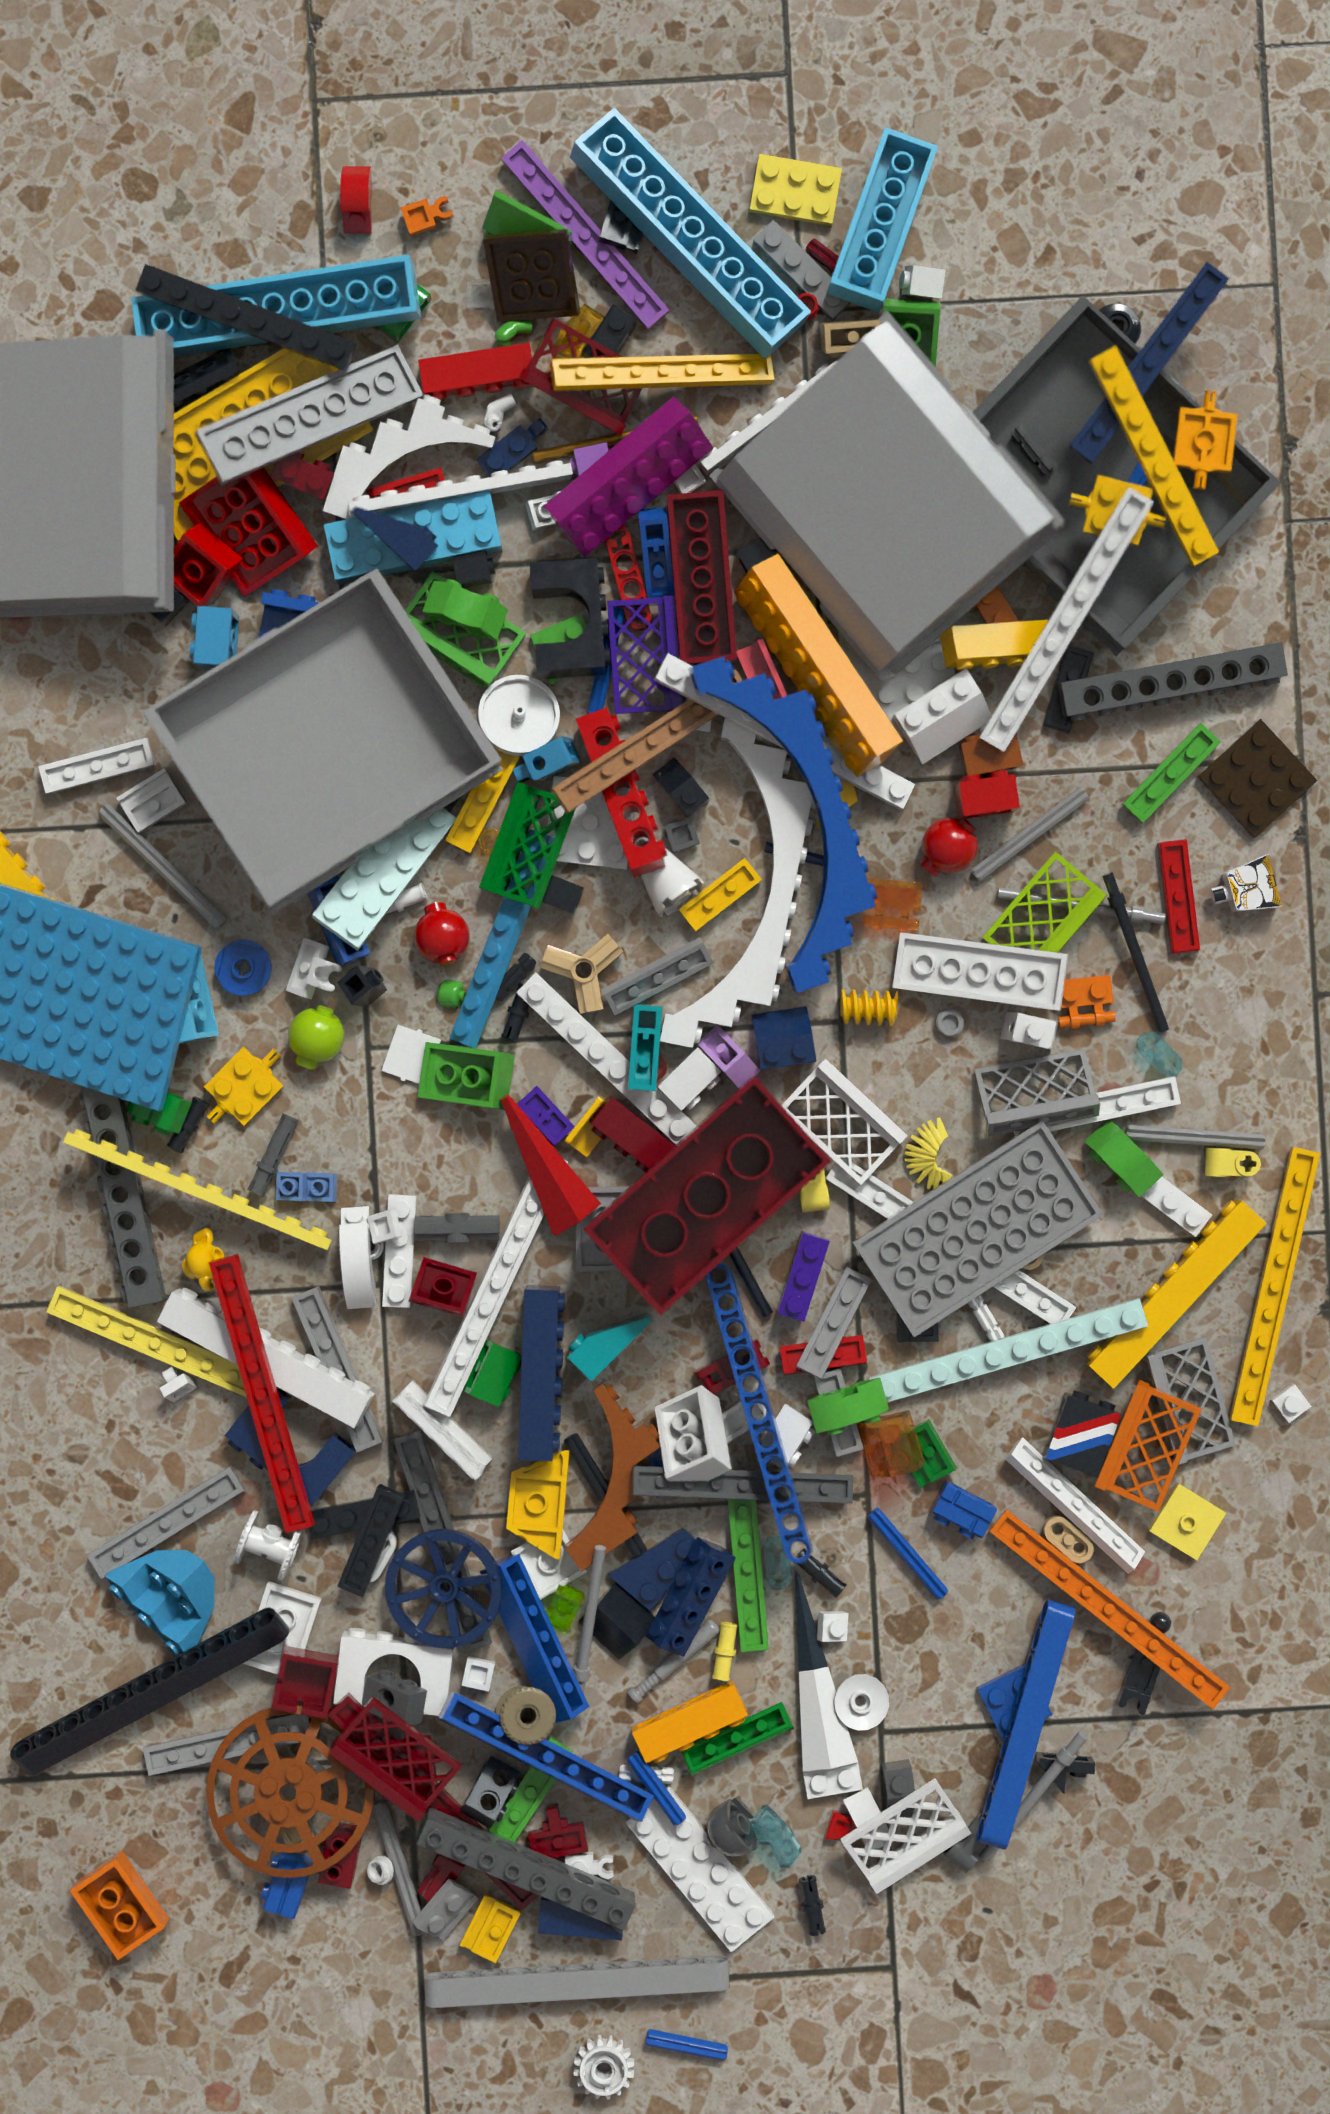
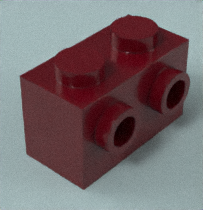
[271,452,334,500]
[318,1822,362,1889]

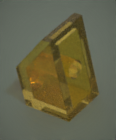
[554,303,605,359]

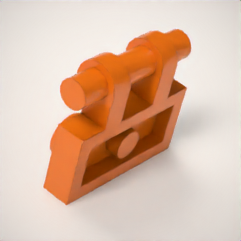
[1058,975,1116,1030]

